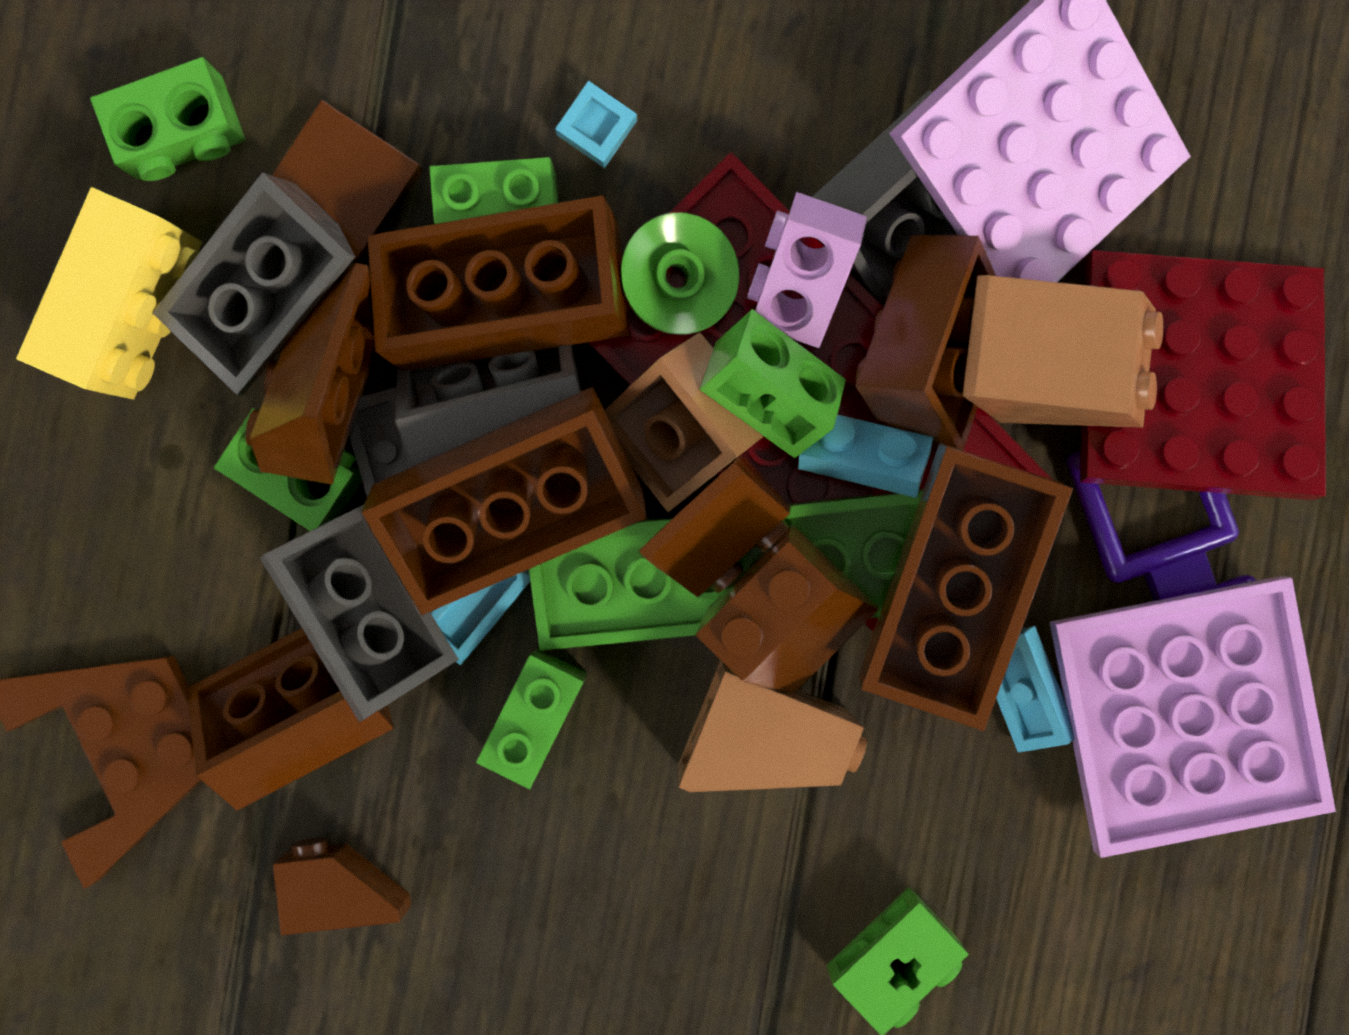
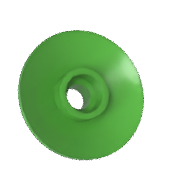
[620,213,739,335]

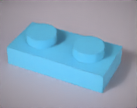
[798,415,933,498]
[996,626,1074,753]

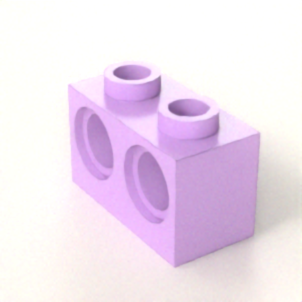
[747,192,867,348]

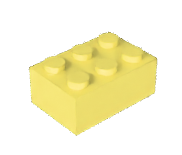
[16,187,203,400]

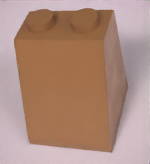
[963,275,1163,428]
[678,660,867,792]

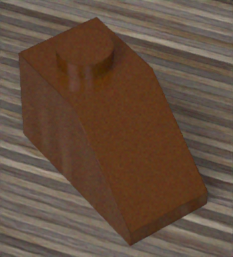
[273,837,411,936]

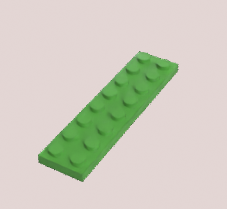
[529,489,923,651]

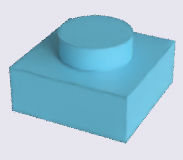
[555,81,637,168]

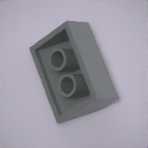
[812,90,957,307]
[152,172,355,395]
[395,345,583,466]
[260,504,459,722]

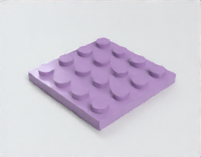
[889,0,1191,282]
[1050,576,1336,858]

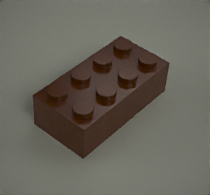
[368,195,630,371]
[361,387,646,615]
[859,443,1073,731]

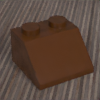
[639,455,791,597]

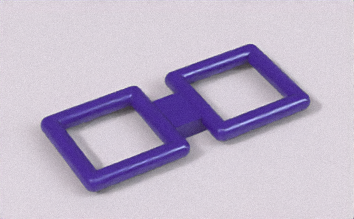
[1066,449,1257,601]

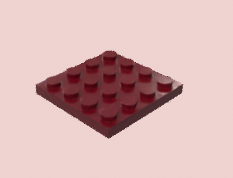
[1080,250,1326,500]

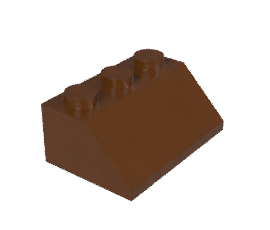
[855,235,996,450]
[246,263,376,485]
[187,628,394,811]

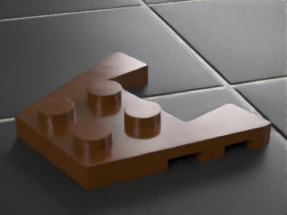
[0,655,202,889]

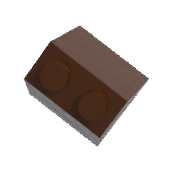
[695,523,879,693]

